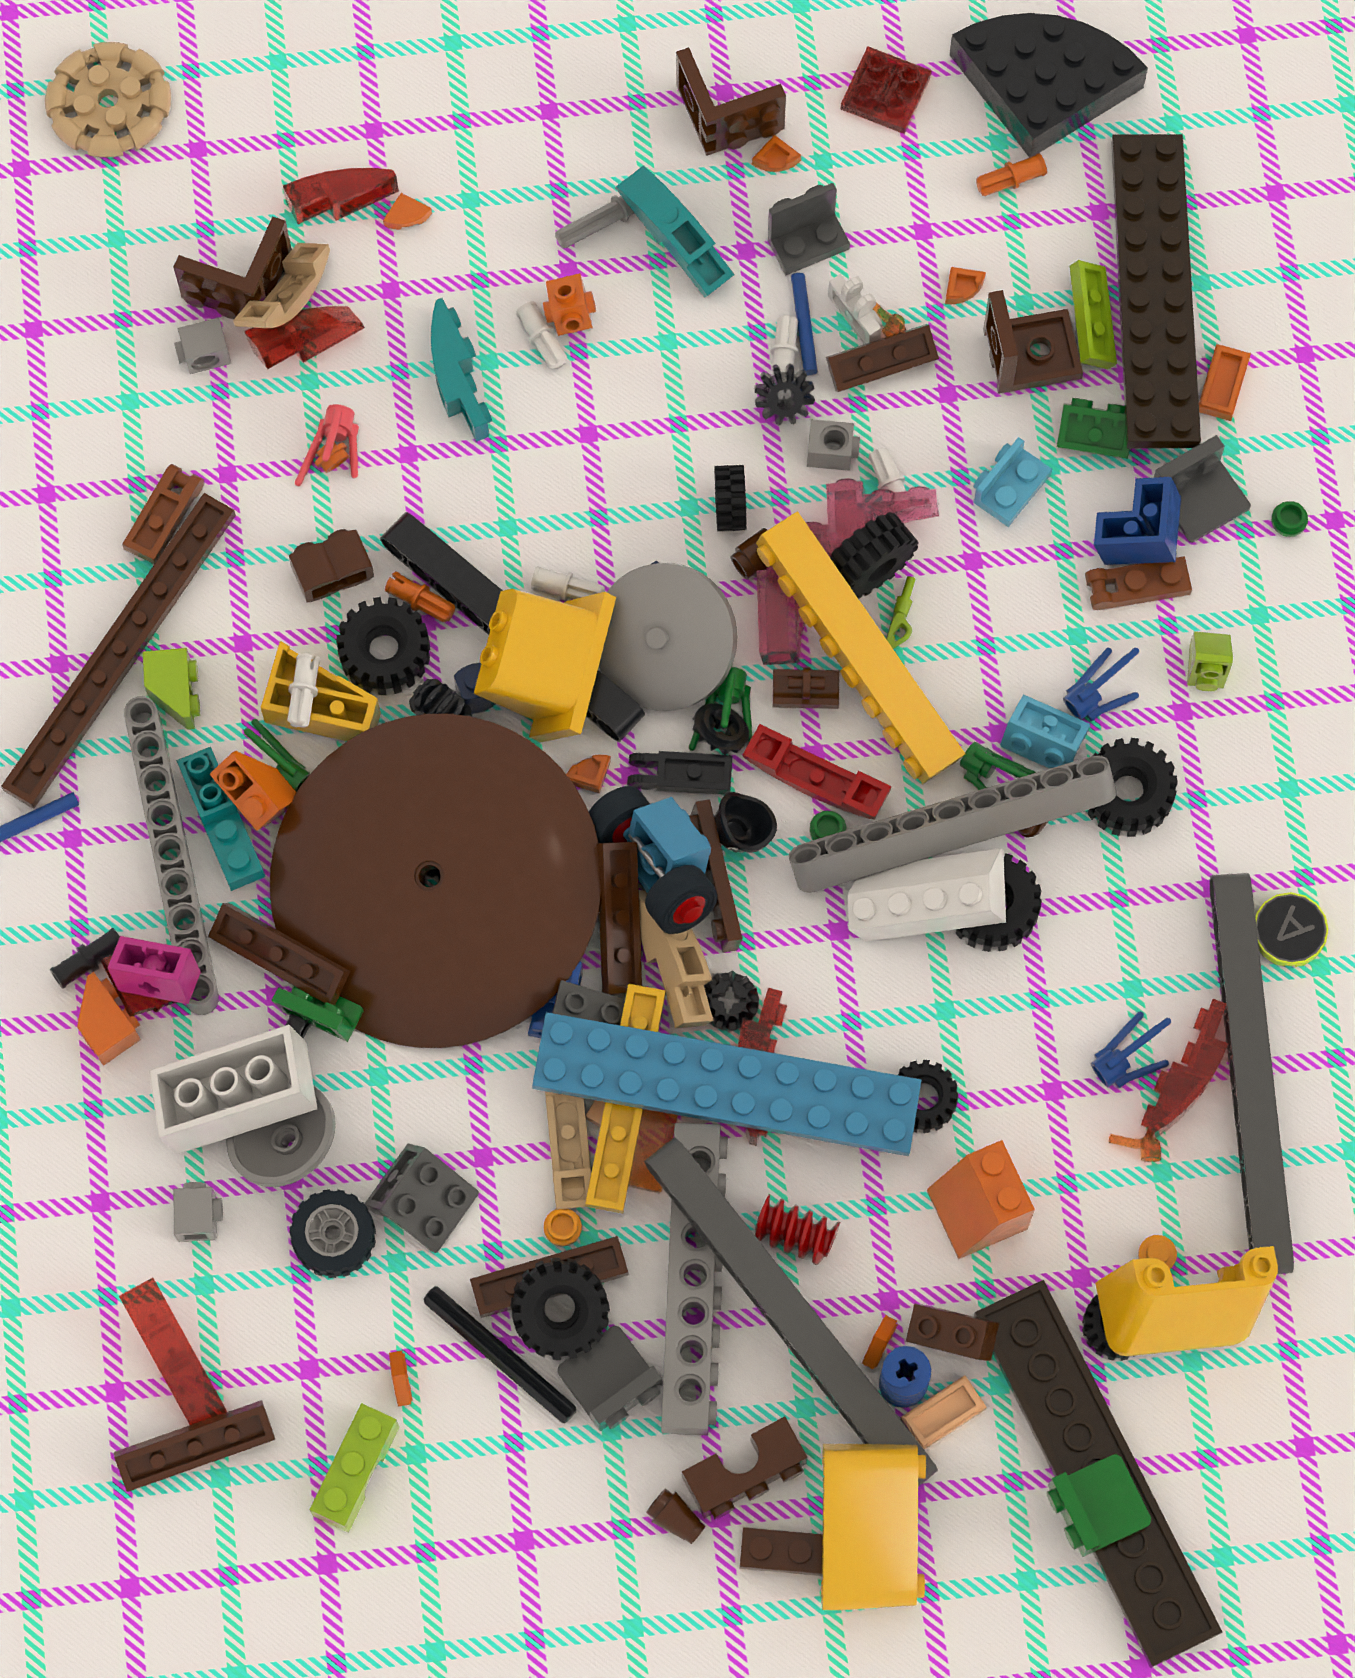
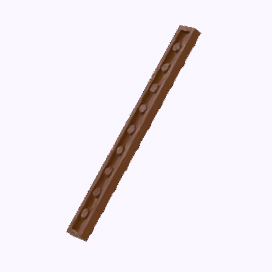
[1,493,236,809]

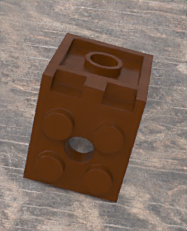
[676,47,786,156]
[173,216,292,319]
[983,290,1083,394]

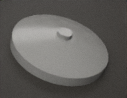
[599,563,738,711]

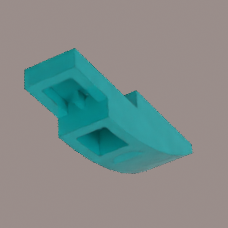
[615,165,735,298]
[431,298,492,442]
[176,746,266,891]

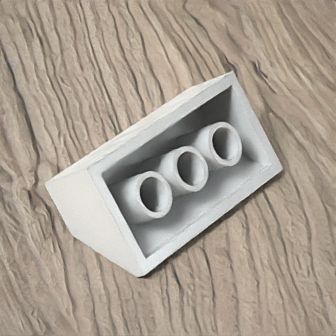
[848,848,1006,942]

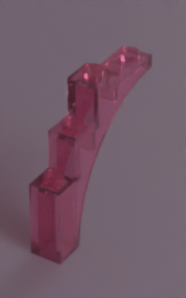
[757,478,939,665]

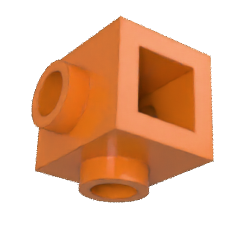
[543,273,596,336]

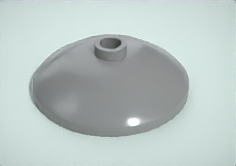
[226,1087,336,1187]

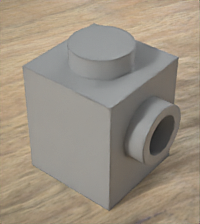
[173,1182,223,1242]

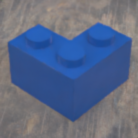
[1094,477,1181,565]

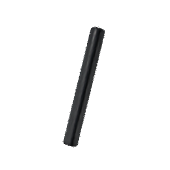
[423,1286,577,1424]

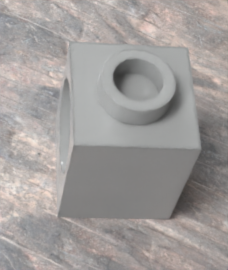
[174,317,231,374]
[807,419,860,471]

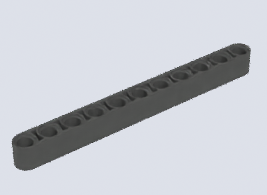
[1210,873,1294,1274]
[644,1137,938,1487]

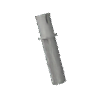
[555,195,634,248]

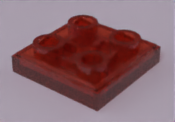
[840,46,932,134]

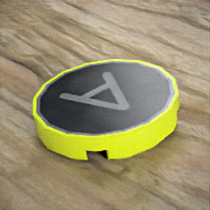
[1255,892,1329,967]

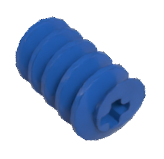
[879,1346,932,1408]

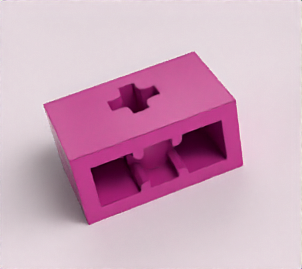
[108,936,201,1004]

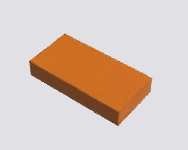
[1199,344,1251,421]

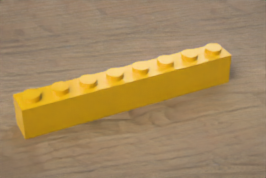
[756,511,965,785]

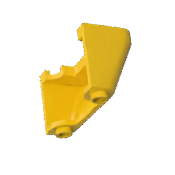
[1095,1246,1278,1356]
[821,1444,926,1610]

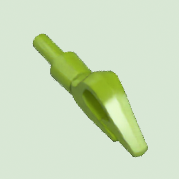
[886,576,916,649]

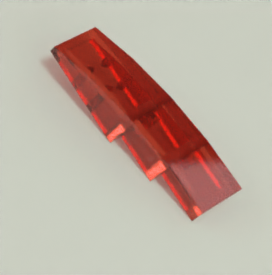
[119,1277,227,1425]

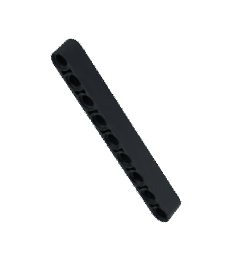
[380,512,645,742]

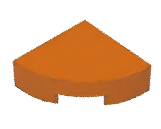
[752,135,801,172]
[383,193,432,230]
[945,267,986,304]
[566,755,611,793]
[861,1315,898,1370]
[389,1350,413,1407]

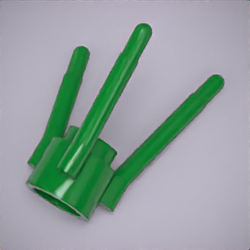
[688,667,752,751]
[244,719,310,792]
[960,742,1036,790]

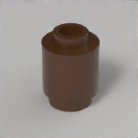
[730,528,772,580]

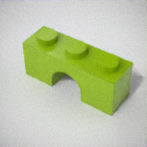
[309,1403,400,1533]

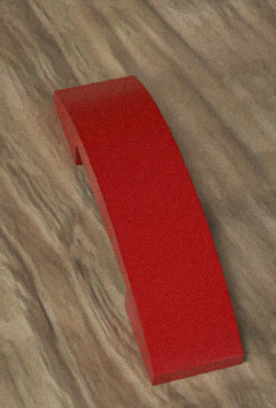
[742,724,892,820]

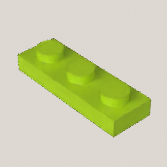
[1069,260,1117,369]

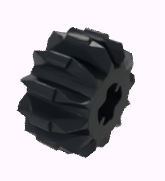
[754,363,815,425]
[409,679,472,717]

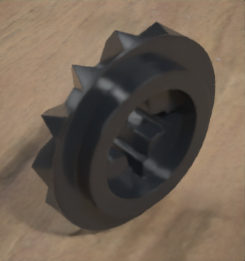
[692,703,749,755]
[704,970,759,1031]

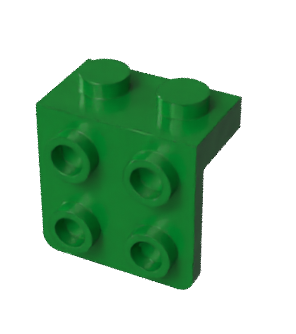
[1046,1454,1151,1557]

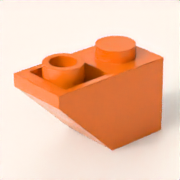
[210,751,297,831]
[77,971,141,1066]

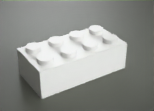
[149,1025,317,1154]

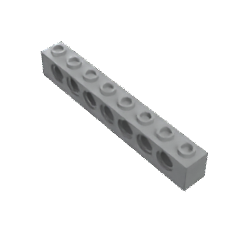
[661,1123,728,1435]

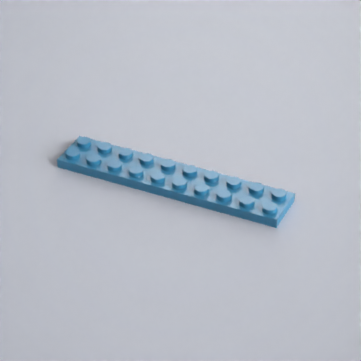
[532,1012,922,1156]

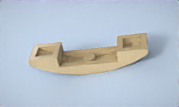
[233,243,330,328]
[545,1091,591,1210]

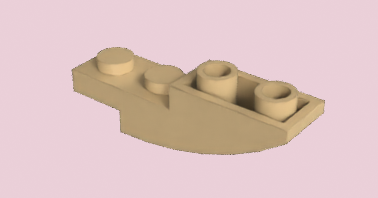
[639,890,714,1028]

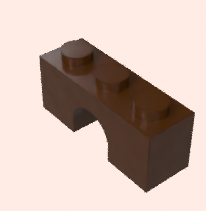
[682,1417,808,1519]

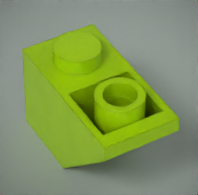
[1187,631,1233,691]
[143,648,200,730]

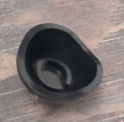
[714,792,777,853]

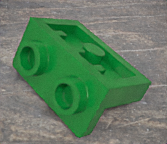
[1056,398,1130,459]
[271,986,364,1042]

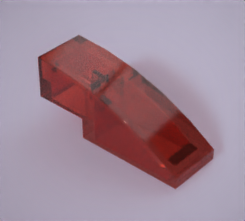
[282,168,399,224]
[244,306,365,370]

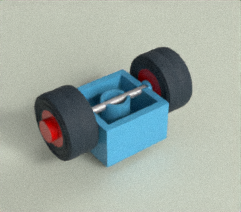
[589,786,717,934]

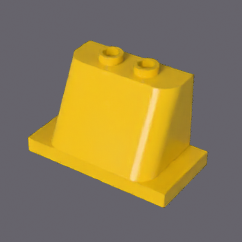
[473,589,616,742]

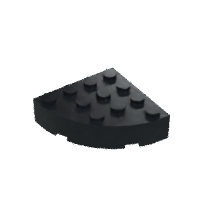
[949,13,1148,158]

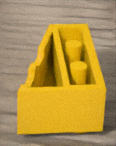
[261,641,381,741]

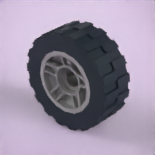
[289,1189,376,1278]

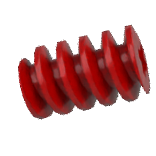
[755,1194,841,1265]

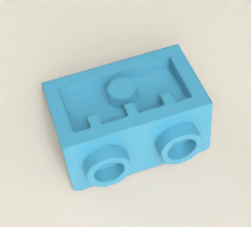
[973,437,1052,527]
[1000,694,1091,769]

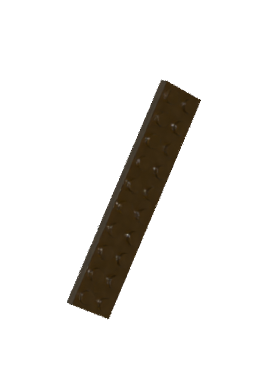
[1111,134,1201,449]
[974,1280,1222,1668]

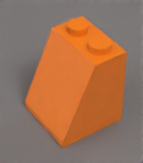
[927,1140,1035,1259]

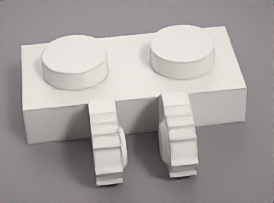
[828,274,883,344]

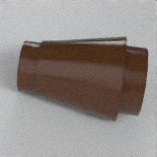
[646,1488,706,1544]

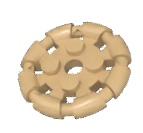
[45,42,171,158]

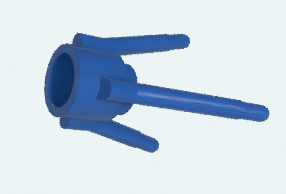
[1063,648,1139,722]
[1090,1011,1171,1089]

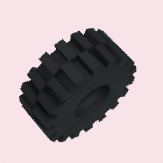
[830,512,919,599]
[336,597,430,695]
[1087,738,1178,837]
[956,853,1042,952]
[510,1257,610,1360]

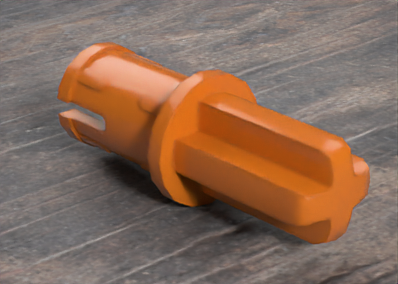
[976,153,1047,196]
[385,571,456,622]

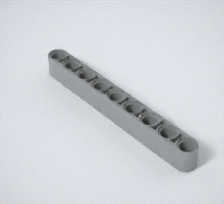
[124,696,219,1015]
[789,756,1117,893]

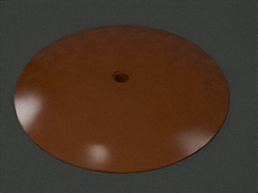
[270,714,601,1048]

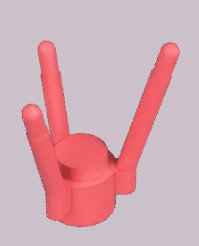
[295,404,359,486]

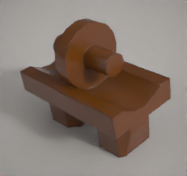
[772,667,840,709]

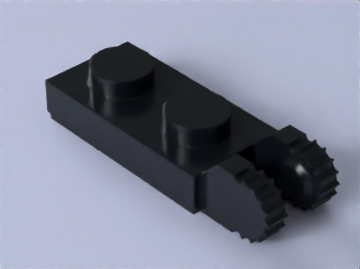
[627,751,733,795]

